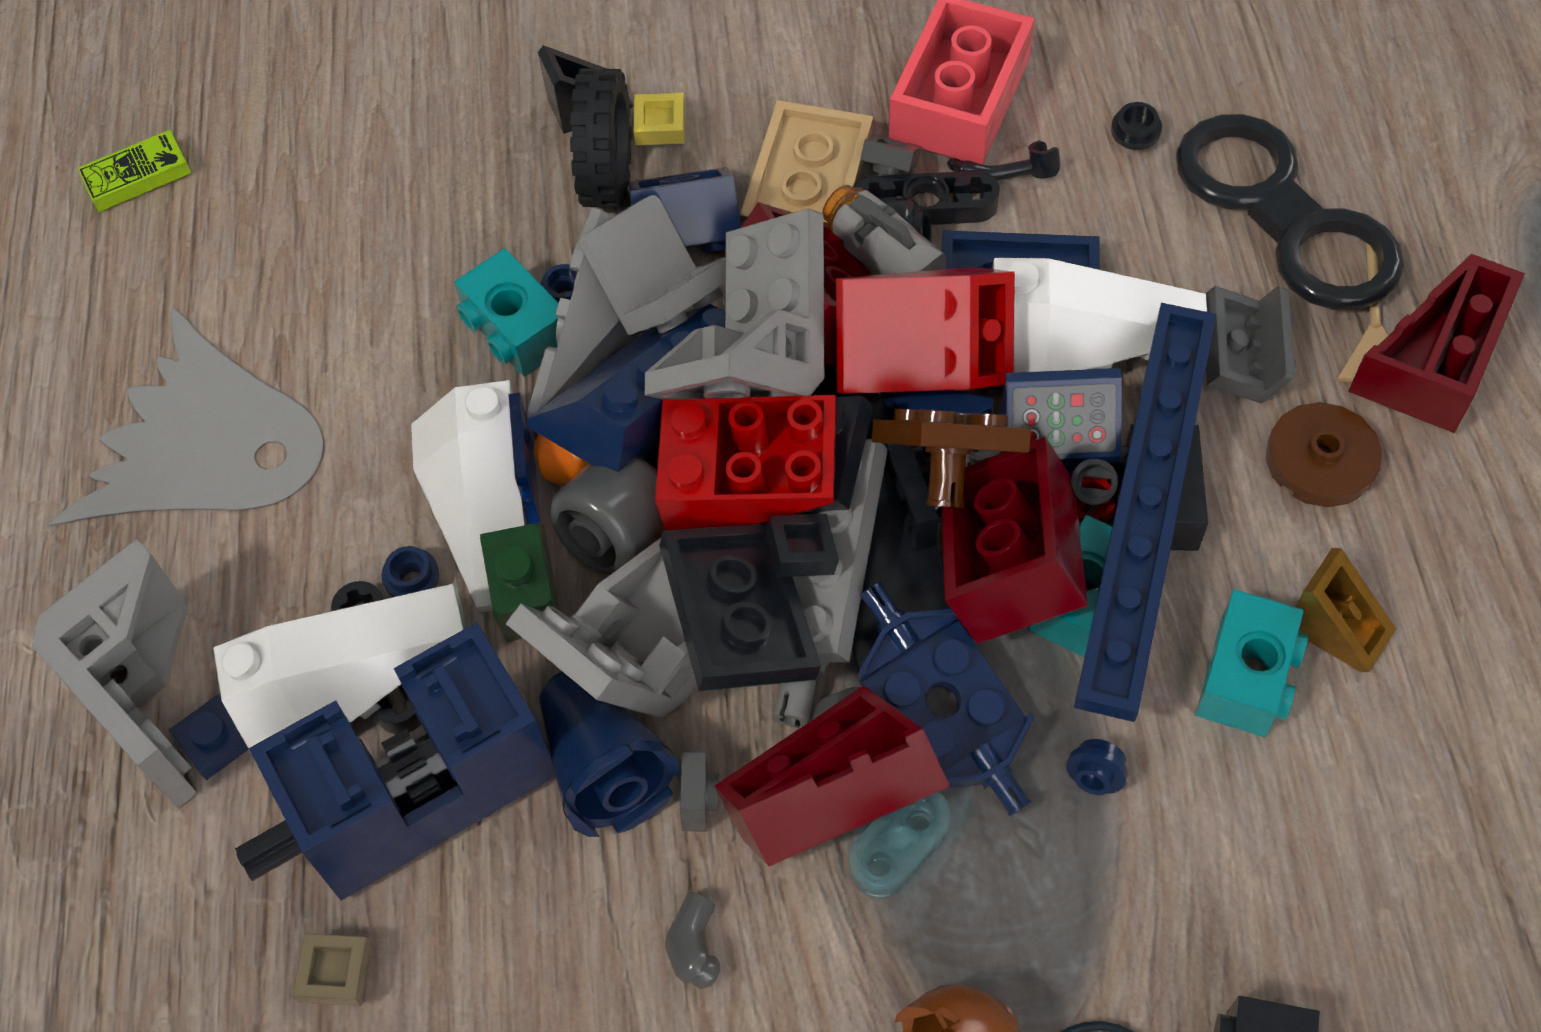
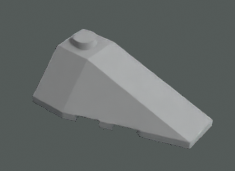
[527,208,642,440]

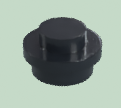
[1111,102,1162,150]

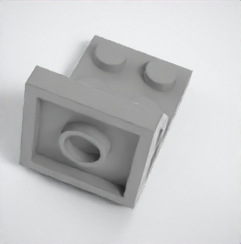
[645,208,824,400]
[506,538,697,718]
[32,539,197,809]

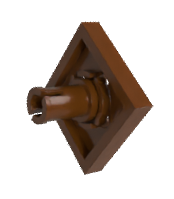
[872,409,1031,508]

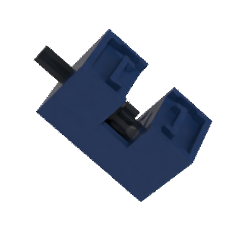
[235,622,556,901]

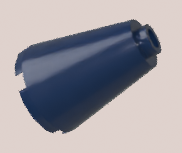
[539,671,681,837]

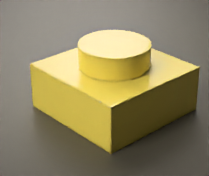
[633,93,685,146]

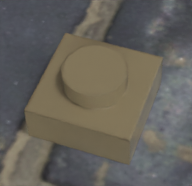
[292,933,372,1006]

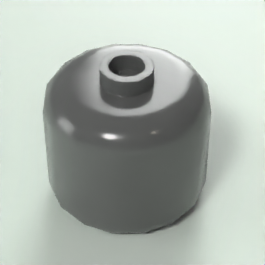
[550,456,665,575]

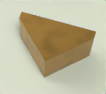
[1296,548,1396,672]

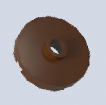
[1265,402,1382,507]

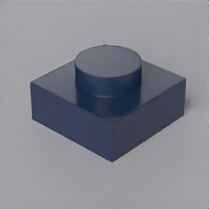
[169,694,249,780]

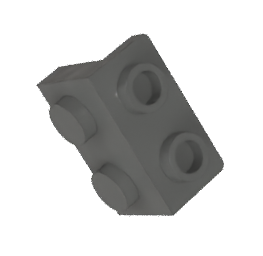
[1206,286,1296,403]

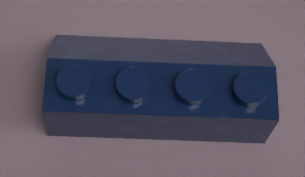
[527,304,726,472]

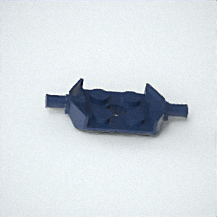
[856,582,1034,817]

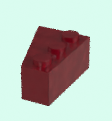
[1348,254,1525,433]
[714,685,950,866]

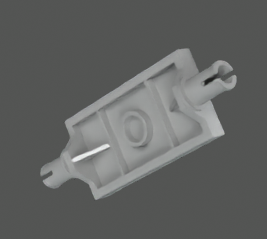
[765,439,888,728]

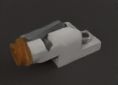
[822,185,947,275]

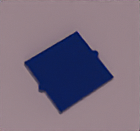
[508,393,540,524]

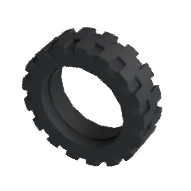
[570,69,632,208]

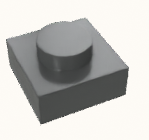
[860,135,922,175]
[680,752,719,832]

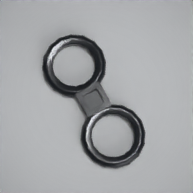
[1176,114,1404,310]

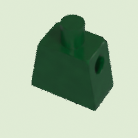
[480,523,560,642]

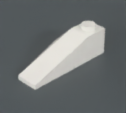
[992,258,1207,386]
[411,380,529,612]
[213,584,467,749]

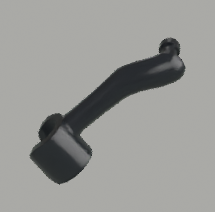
[947,140,1060,181]

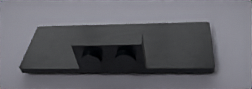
[810,373,972,671]

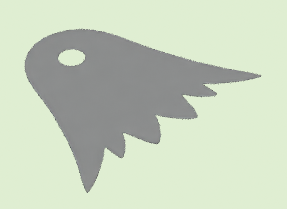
[48,307,323,526]

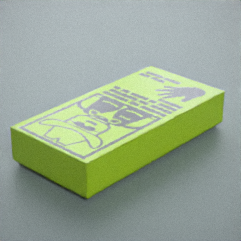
[77,129,192,212]

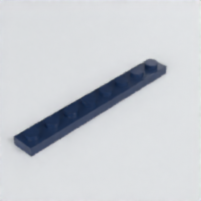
[1074,303,1216,722]

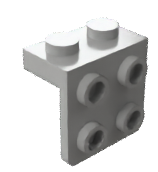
[580,195,726,335]

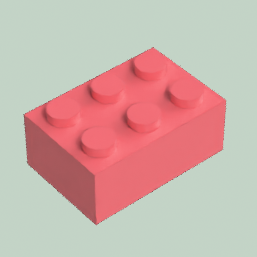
[889,0,1035,165]

